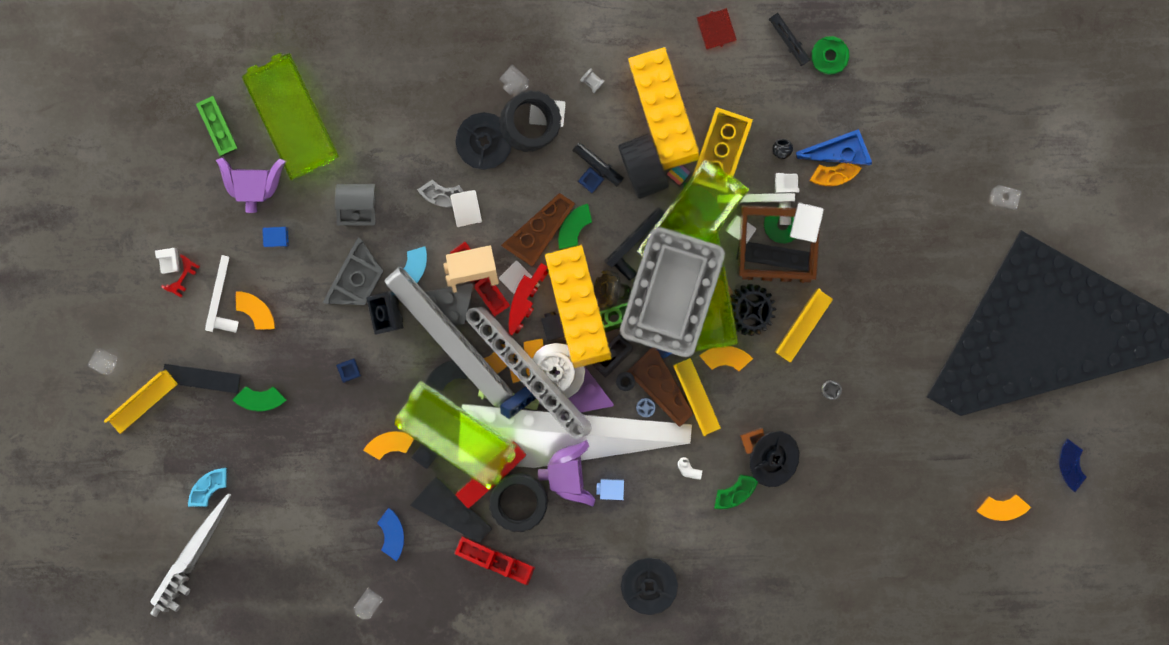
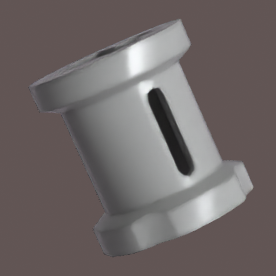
[580,68,605,93]

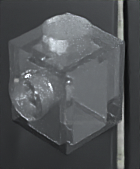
[499,65,530,95]
[87,349,118,375]
[353,588,383,620]

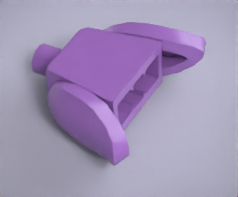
[216,158,287,213]
[538,440,595,507]

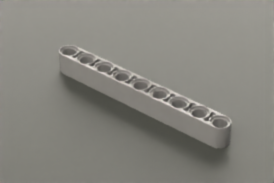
[385,267,513,408]
[466,307,591,439]

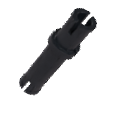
[768,13,811,66]
[572,142,624,187]

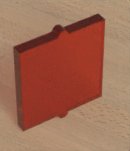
[697,8,737,50]

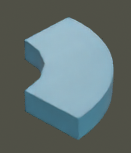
[404,246,427,283]
[188,468,227,507]

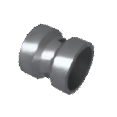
[821,380,842,400]

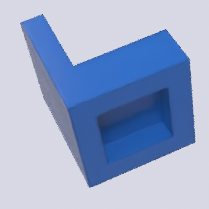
[262,227,289,247]

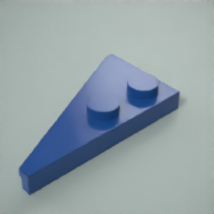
[796,129,872,165]

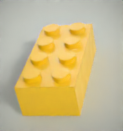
[691,107,753,194]

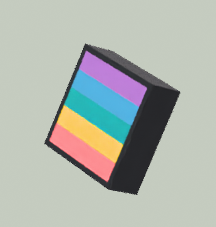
[666,165,692,187]

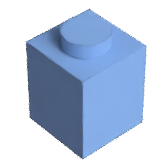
[596,479,624,500]

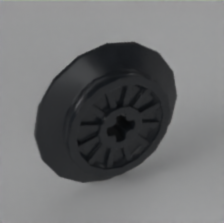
[455,112,512,170]
[750,431,800,487]
[621,558,678,615]

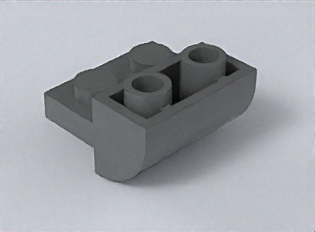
[335,184,376,225]

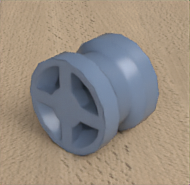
[636,398,656,417]

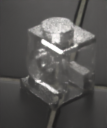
[990,185,1022,210]

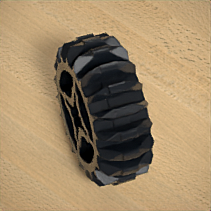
[725,284,777,336]

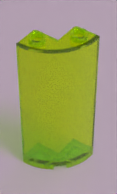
[242,53,339,180]
[637,160,749,259]

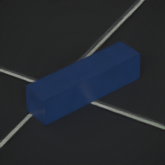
[500,385,541,419]

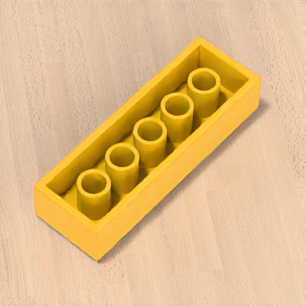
[628,47,700,170]
[545,245,611,368]

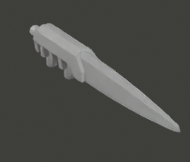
[150,494,231,617]

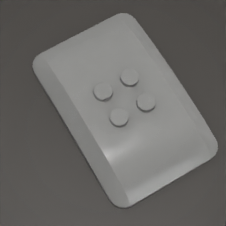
[620,227,725,357]

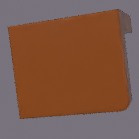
[740,428,764,454]

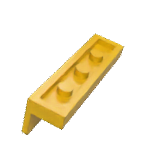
[775,288,833,363]
[673,358,721,436]
[104,370,178,434]

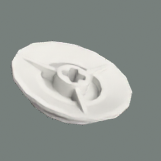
[529,343,585,400]

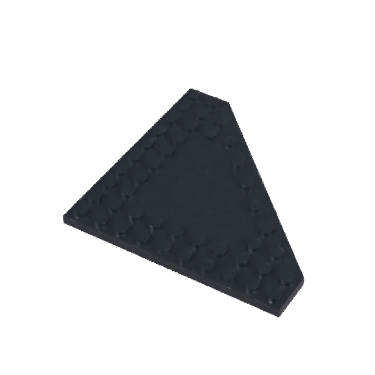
[926,230,1169,416]

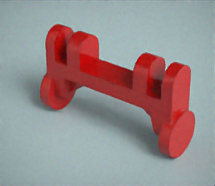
[161,254,200,298]

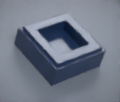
[578,167,605,194]
[336,358,361,383]

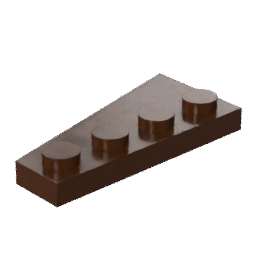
[501,193,575,267]
[627,347,694,427]

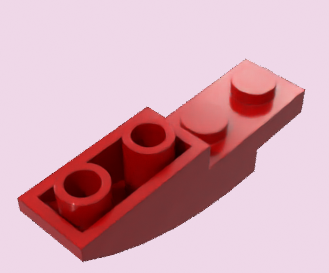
[509,263,549,335]

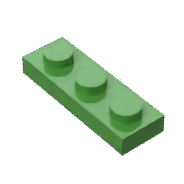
[196,96,238,156]

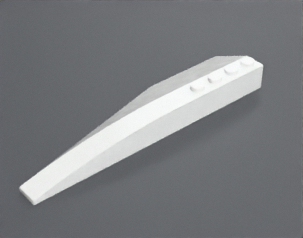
[458,404,692,468]

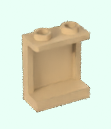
[444,245,499,293]

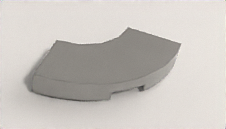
[417,180,464,207]

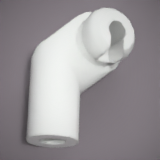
[678,457,702,480]

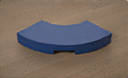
[377,508,404,561]

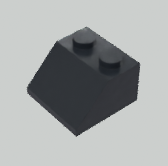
[366,291,404,335]

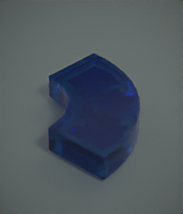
[1059,439,1087,492]

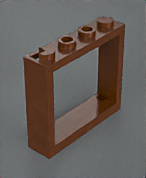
[737,205,820,283]

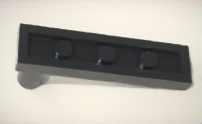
[604,207,666,281]

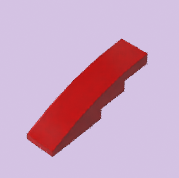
[450,241,510,317]
[455,441,527,508]
[454,536,535,585]

